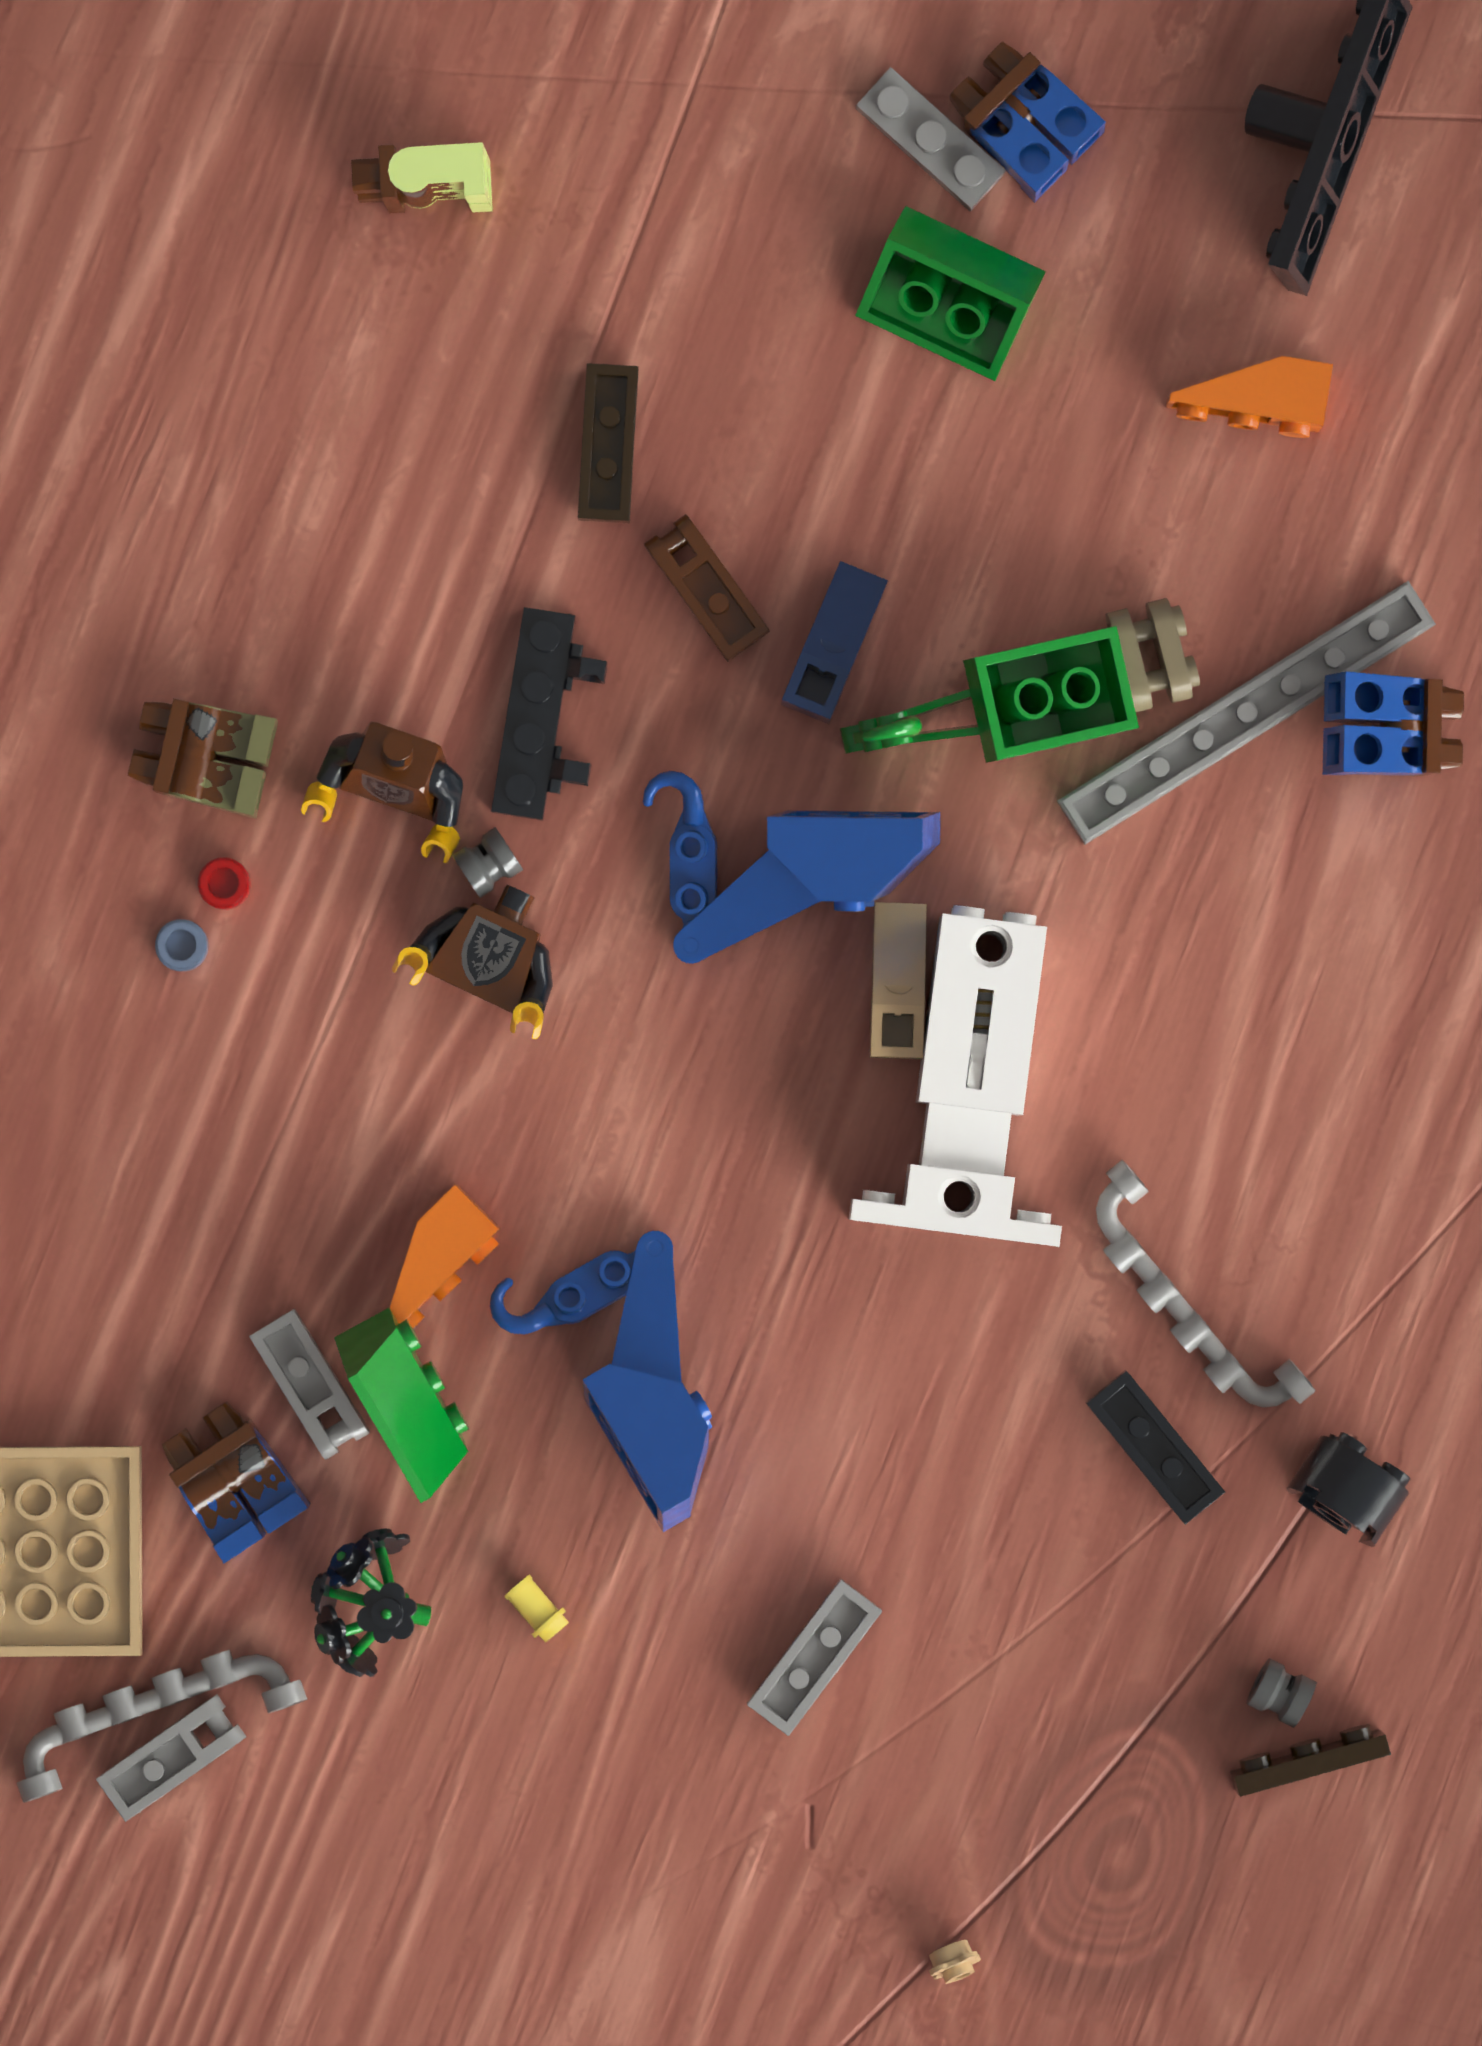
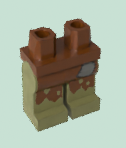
[128,699,278,819]

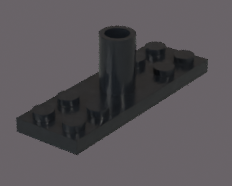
[1244,0,1413,296]

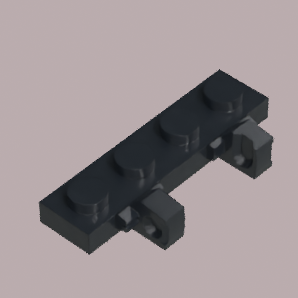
[491,607,608,821]

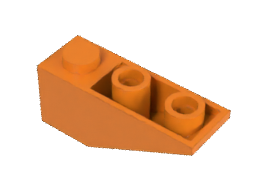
[1166,356,1333,438]
[390,1184,501,1329]

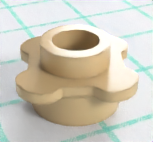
[929,1940,981,1984]

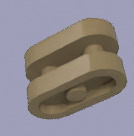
[1106,598,1200,712]

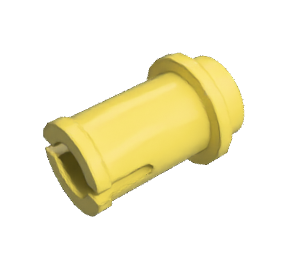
[504,1574,569,1643]

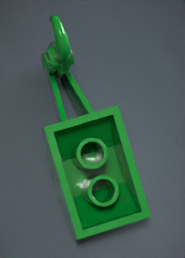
[840,626,1139,763]

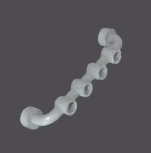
[1096,1160,1316,1408]
[17,1650,307,1803]

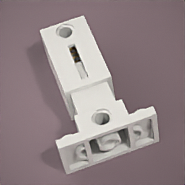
[848,905,1062,1247]

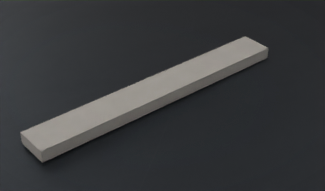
[1057,581,1436,845]

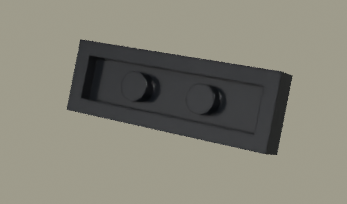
[1085,1370,1225,1525]

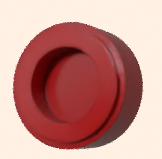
[198,857,251,910]

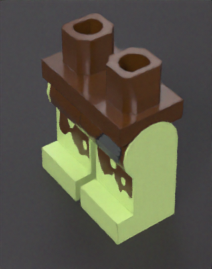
[351,142,493,213]

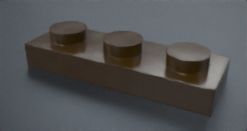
[578,363,639,523]
[1230,1724,1391,1797]

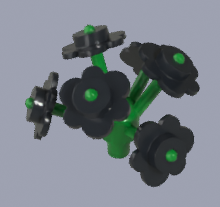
[311,1528,431,1677]

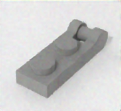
[249,1309,370,1460]
[96,1694,247,1822]

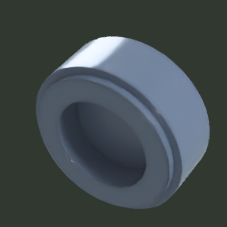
[155,919,209,972]

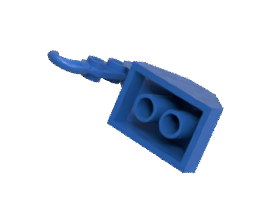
[643,771,940,964]
[489,1231,712,1532]

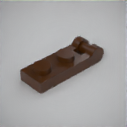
[644,514,770,662]

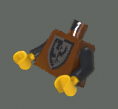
[301,722,463,863]
[392,884,553,1039]

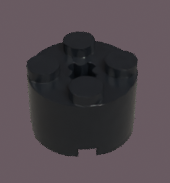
[1287,1432,1410,1547]

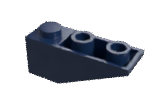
[781,561,888,724]

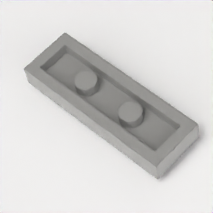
[856,67,1006,212]
[747,1578,882,1736]

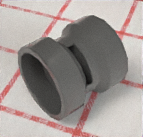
[452,827,523,898]
[1246,1658,1317,1728]

